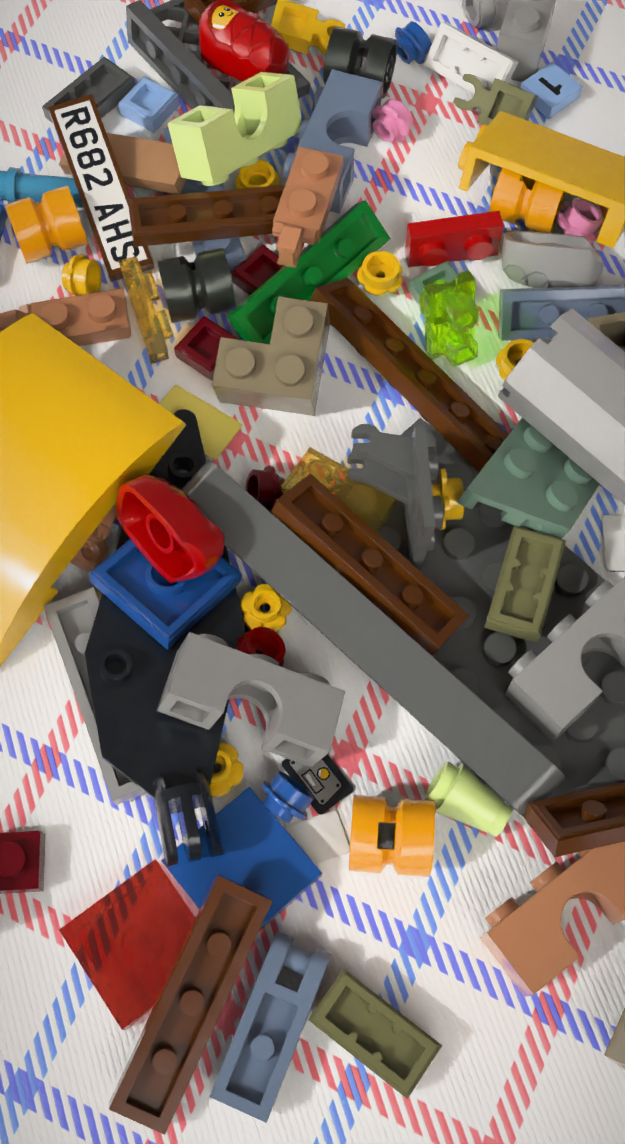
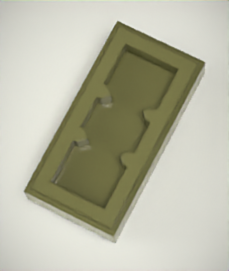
[484,526,566,643]
[308,969,443,1099]

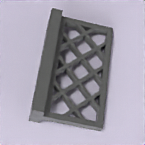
[126,0,310,113]

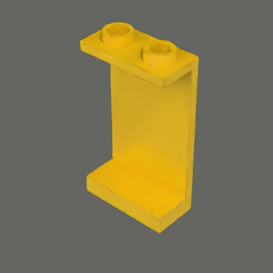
[458,111,625,249]

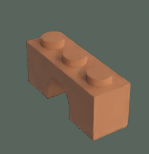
[480,841,625,997]

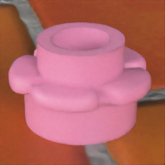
[372,99,413,142]

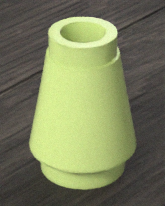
[424,761,513,837]

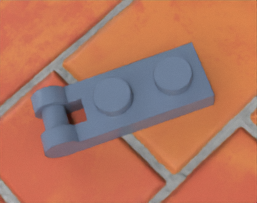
[209,931,332,1123]

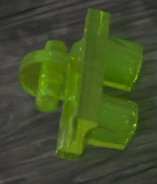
[419,270,479,367]

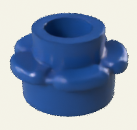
[395,21,432,64]
[262,771,314,823]

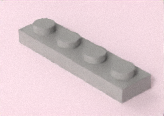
[43,587,146,805]

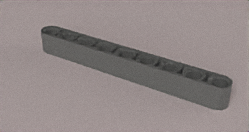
[180,459,566,818]

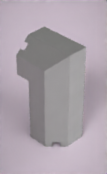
[497,308,625,505]

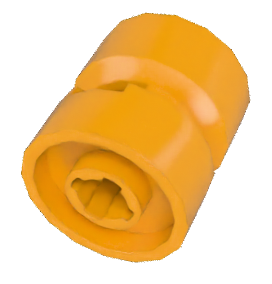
[489,168,566,233]
[5,185,88,264]
[349,795,435,877]

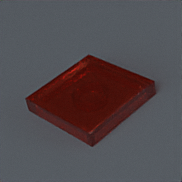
[59,859,196,1030]

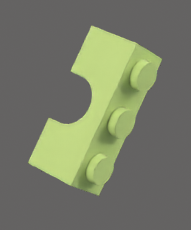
[168,72,302,186]

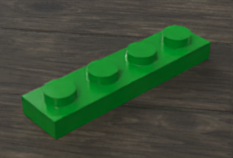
[226,200,391,344]

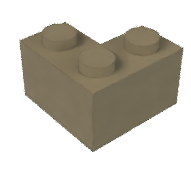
[212,297,330,416]

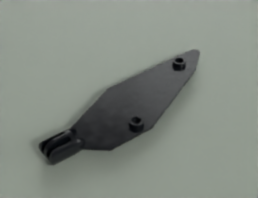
[85,409,245,866]

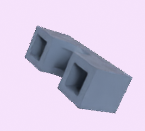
[283,69,382,214]

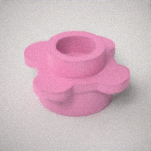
[556,197,603,244]

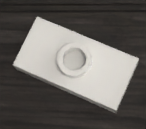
[423,22,518,94]

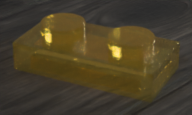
[118,256,173,364]
[282,447,397,533]

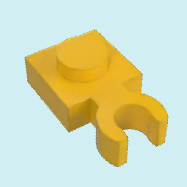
[271,0,346,56]

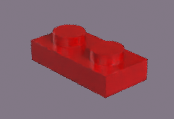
[405,211,504,268]

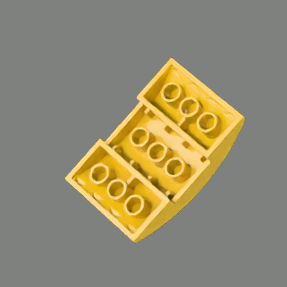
[0,313,186,667]

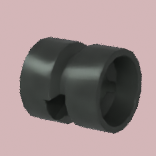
[323,26,397,98]
[157,248,236,323]

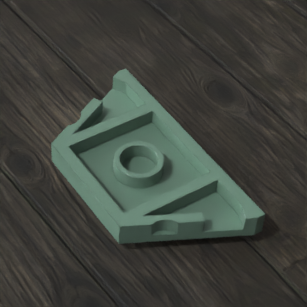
[457,418,600,539]

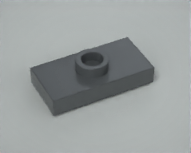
[42,56,136,123]

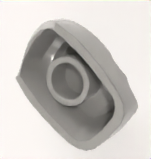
[501,231,604,288]

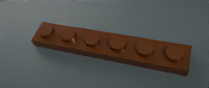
[310,278,509,472]

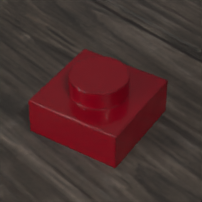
[0,831,45,894]

